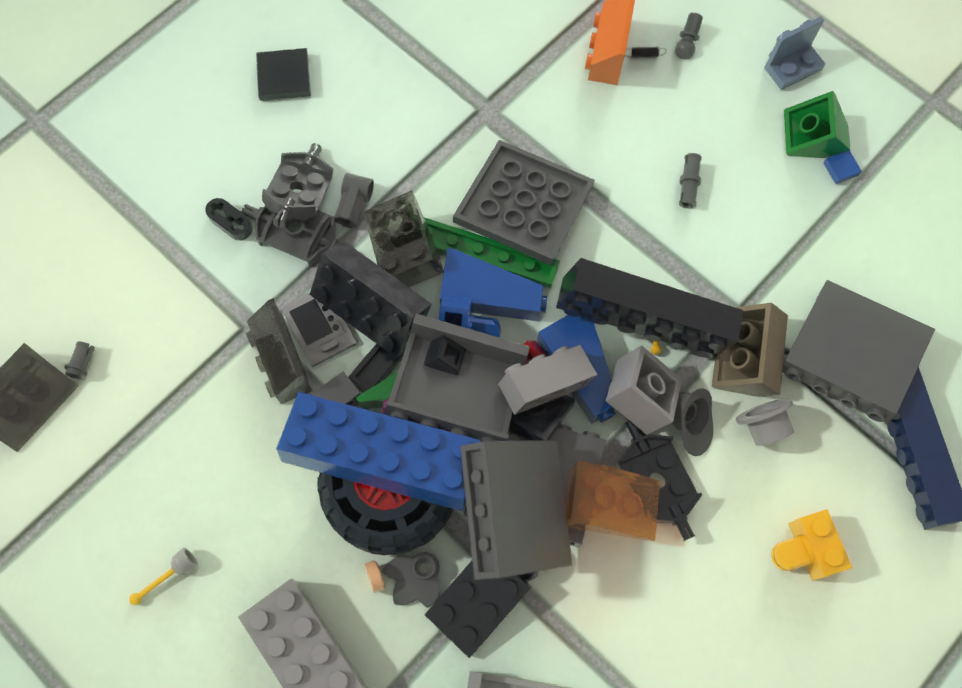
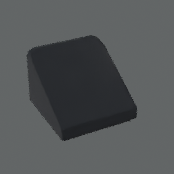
[424,335,466,375]

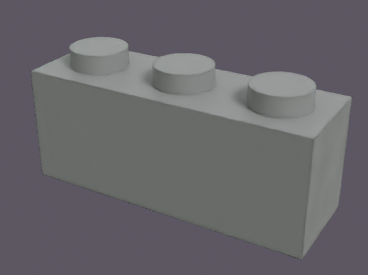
[498,345,597,415]

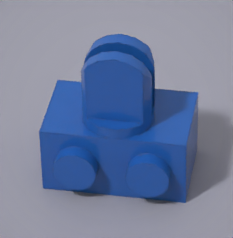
[439,294,501,338]

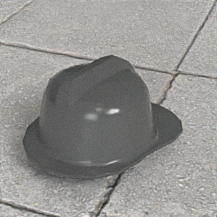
[672,388,713,456]

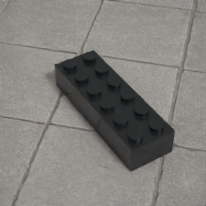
[556,258,743,358]

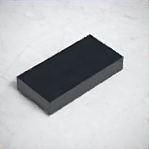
[348,344,404,392]

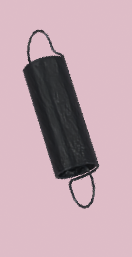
[625,47,666,58]

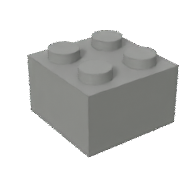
[606,345,682,435]

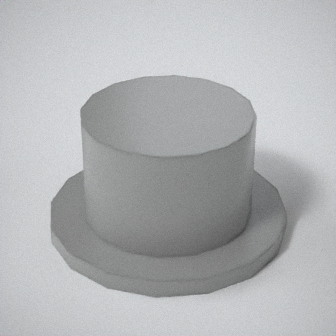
[736,398,795,446]

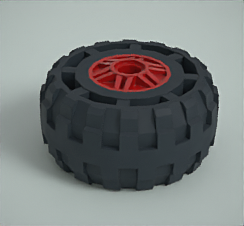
[317,413,453,556]

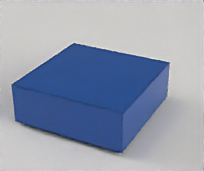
[824,150,862,184]

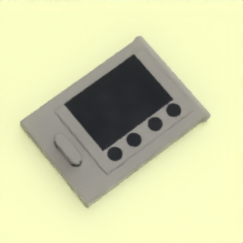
[280,292,357,368]

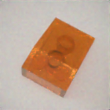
[566,461,660,541]

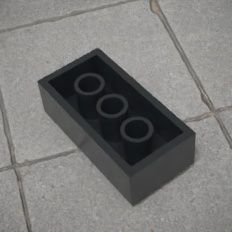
[309,241,432,359]

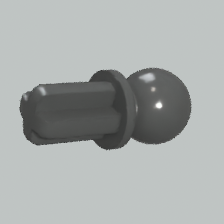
[675,12,703,59]

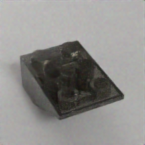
[363,191,444,287]

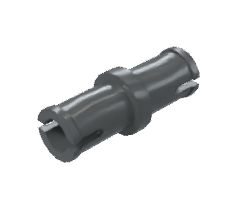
[679,153,702,208]

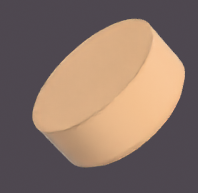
[364,560,385,593]

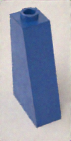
[440,248,547,321]
[537,315,616,424]

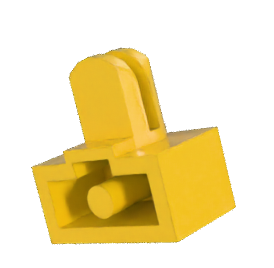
[771,509,853,581]

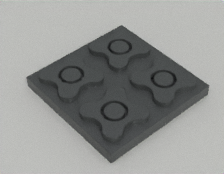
[452,140,595,265]

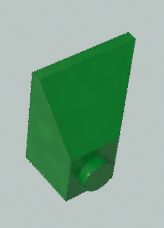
[784,91,850,158]

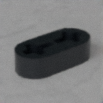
[205,198,252,240]

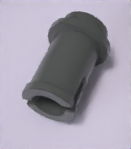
[64,341,95,380]

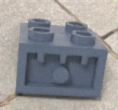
[764,17,825,90]

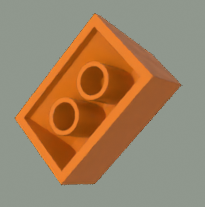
[585,0,635,85]

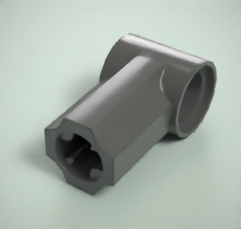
[334,173,374,229]

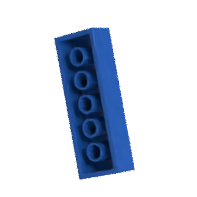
[276,392,481,511]

